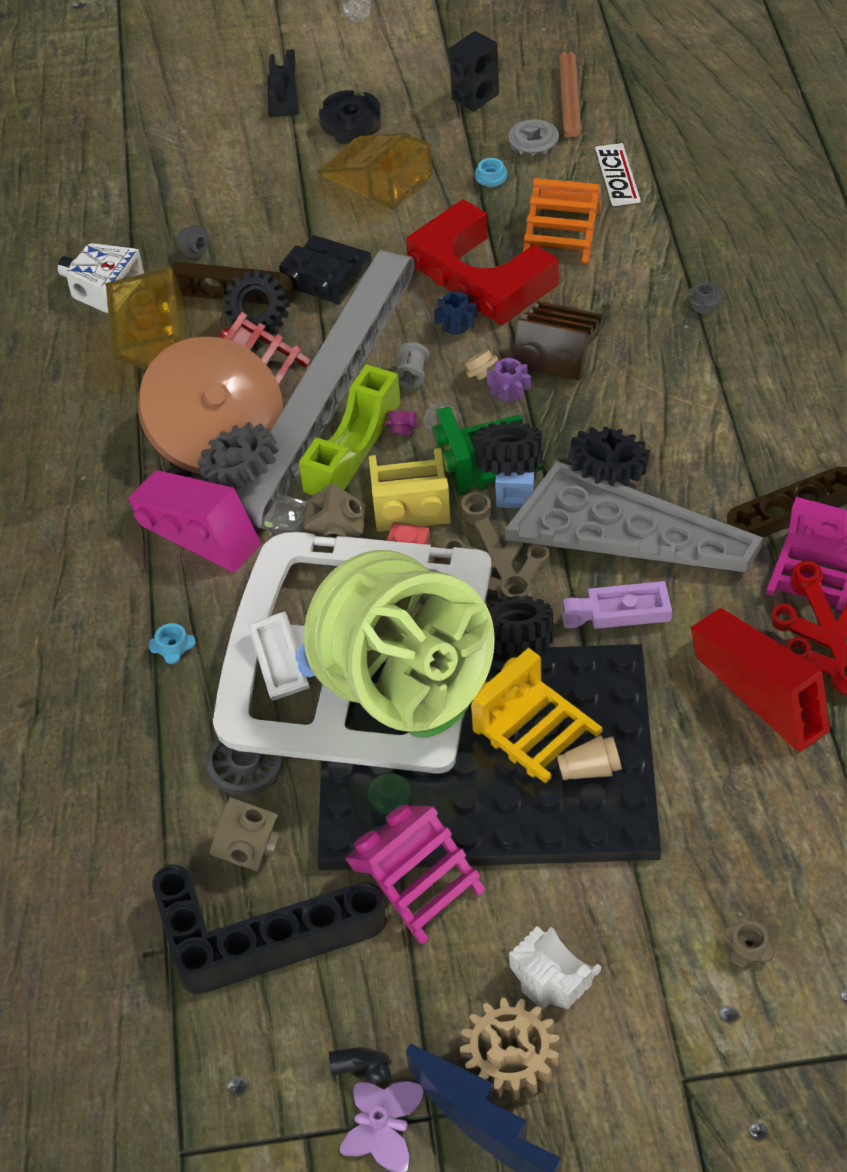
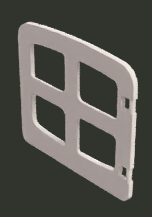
[213,532,492,773]

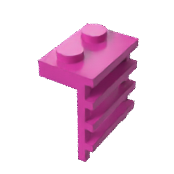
[766,497,847,615]
[345,804,486,944]

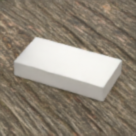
[247,611,310,701]

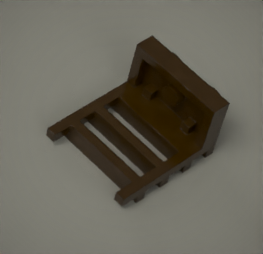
[513,301,606,381]

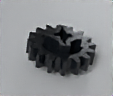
[568,427,650,486]

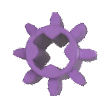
[487,358,531,402]

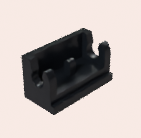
[267,49,299,117]

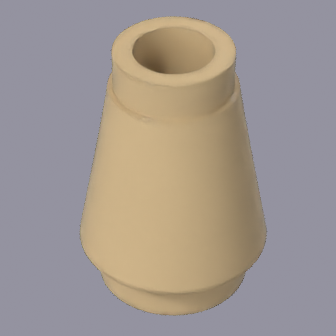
[557,735,622,780]

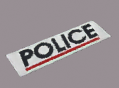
[595,143,641,207]

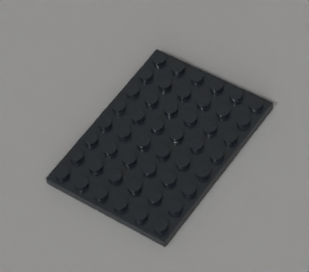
[318,644,661,870]

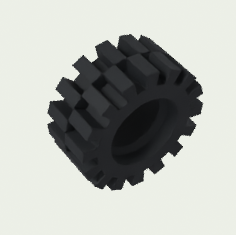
[223,270,290,334]
[475,421,542,476]
[487,595,554,657]

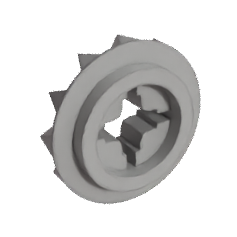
[508,119,559,157]

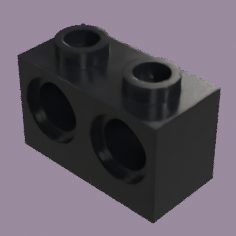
[449,31,499,112]

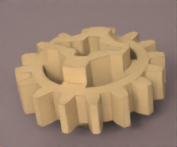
[460,998,560,1100]

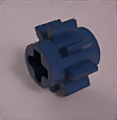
[434,292,477,335]

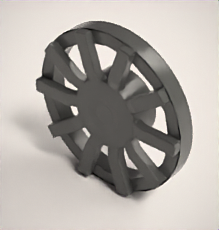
[206,738,283,796]

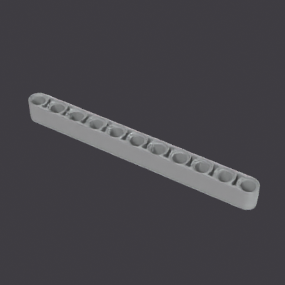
[235,250,415,530]

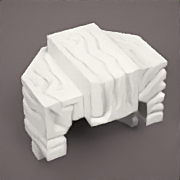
[509,926,601,1010]

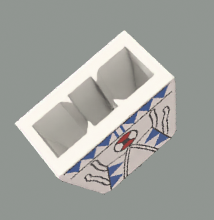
[58,243,144,315]

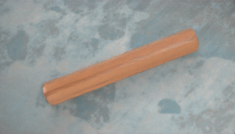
[559,52,581,139]

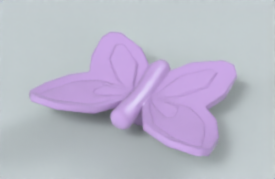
[340,1081,424,1172]

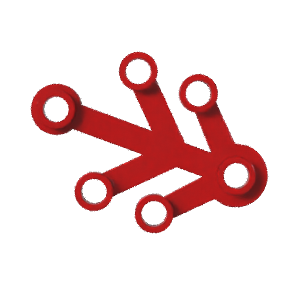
[771,560,847,696]

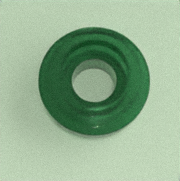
[368,774,411,815]

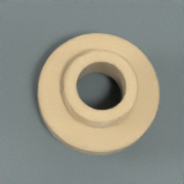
[464,349,499,380]

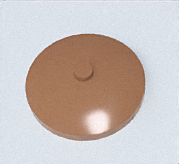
[138,337,283,474]

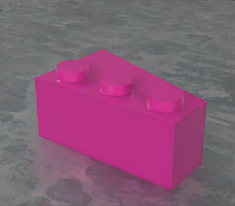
[127,470,262,574]

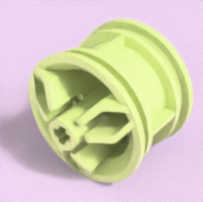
[304,550,495,731]

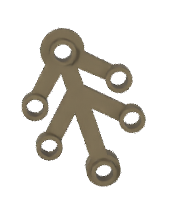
[442,492,550,602]

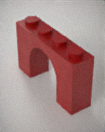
[406,199,559,326]

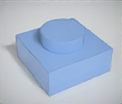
[496,472,534,508]

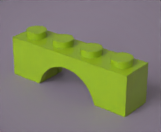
[299,364,401,495]

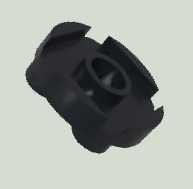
[319,90,381,144]

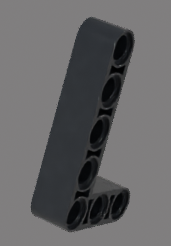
[152,865,386,994]

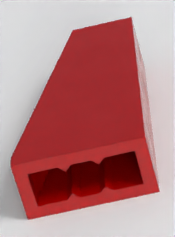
[691,607,830,752]

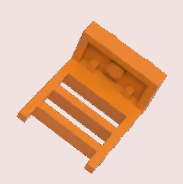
[523,178,602,264]

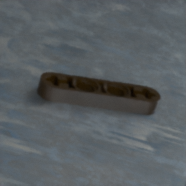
[163,262,294,305]
[726,466,847,537]

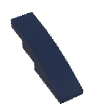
[406,1043,561,1172]

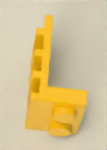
[471,648,602,783]

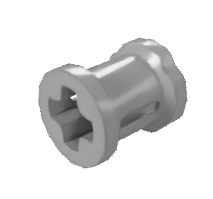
[394,342,430,389]

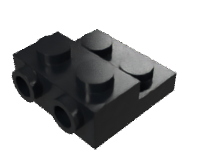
[279,235,372,305]

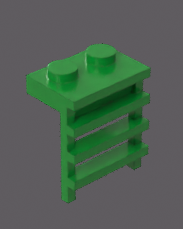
[432,406,543,496]

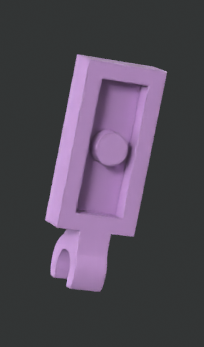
[562,581,672,629]

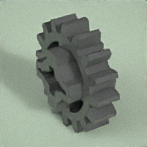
[198,422,279,489]

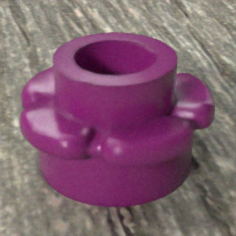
[384,411,420,435]

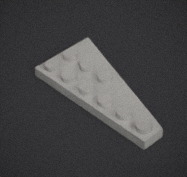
[505,461,763,572]

